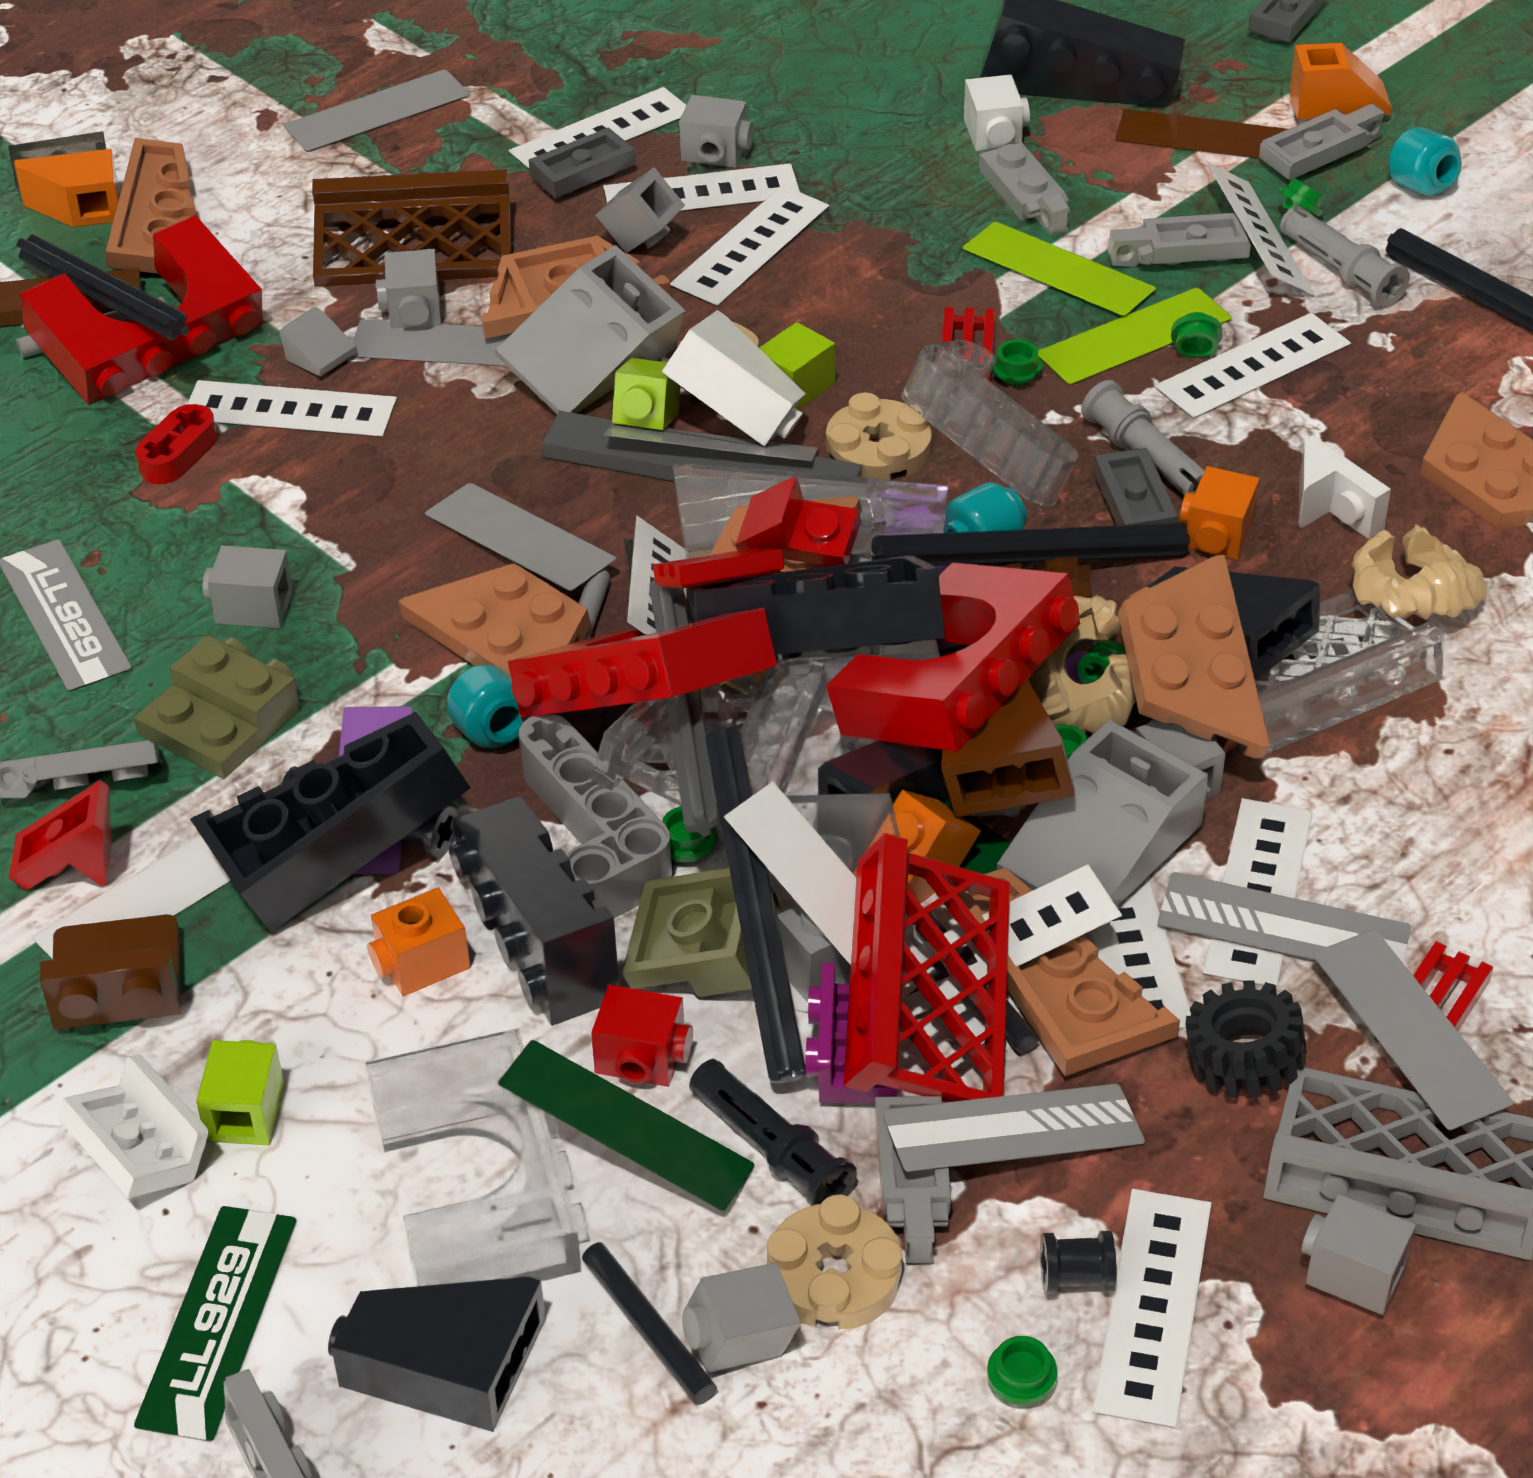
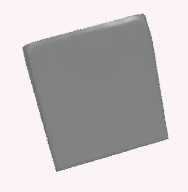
[280,307,357,377]

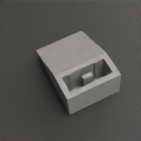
[495,245,686,414]
[997,719,1208,907]

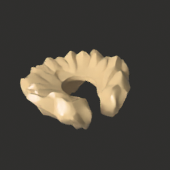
[1351,524,1488,620]
[1028,595,1136,734]

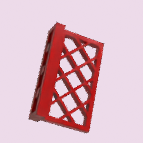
[843,833,1010,1102]

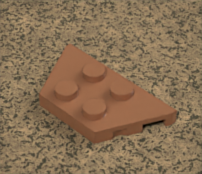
[481,236,671,339]
[1420,392,1533,530]
[1118,555,1270,758]
[398,563,591,674]

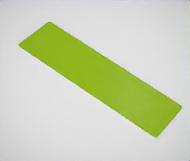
[963,222,1156,316]
[1038,288,1232,384]

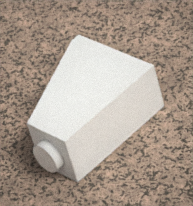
[662,310,806,446]

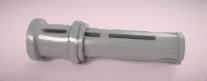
[1280,206,1410,307]
[1081,380,1205,497]

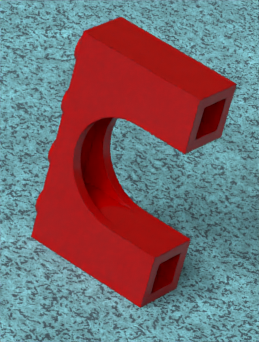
[20,215,263,405]
[826,563,1081,752]
[507,608,777,718]

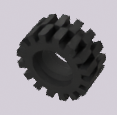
[1185,980,1307,1098]

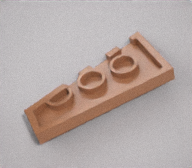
[106,138,195,274]
[952,867,1180,1076]

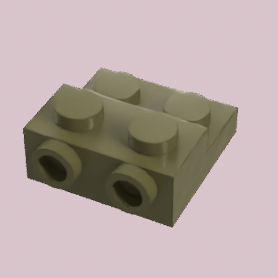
[134,635,300,779]
[622,867,782,997]

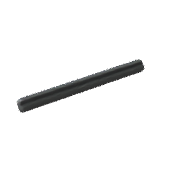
[649,580,721,836]

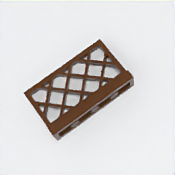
[312,169,511,287]

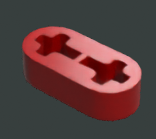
[135,404,217,484]

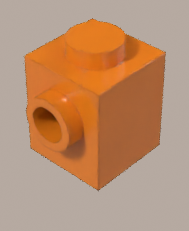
[1179,466,1260,560]
[367,887,470,996]

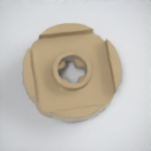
[826,392,932,483]
[767,1195,902,1329]

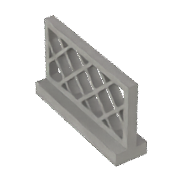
[1263,1067,1533,1261]

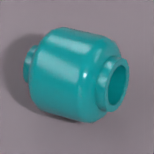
[1389,127,1462,196]
[943,482,1027,532]
[447,664,529,749]

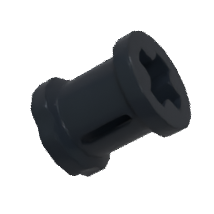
[1040,1231,1117,1294]

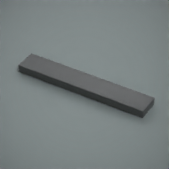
[542,410,862,500]

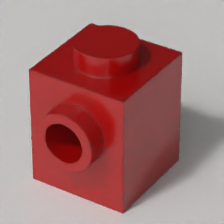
[591,984,693,1087]

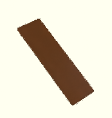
[1115,109,1288,159]

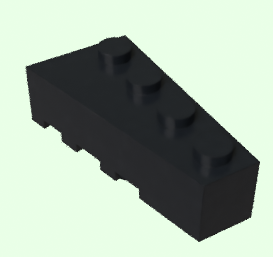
[979,0,1185,107]
[686,555,945,661]
[190,712,471,932]
[449,795,619,1026]

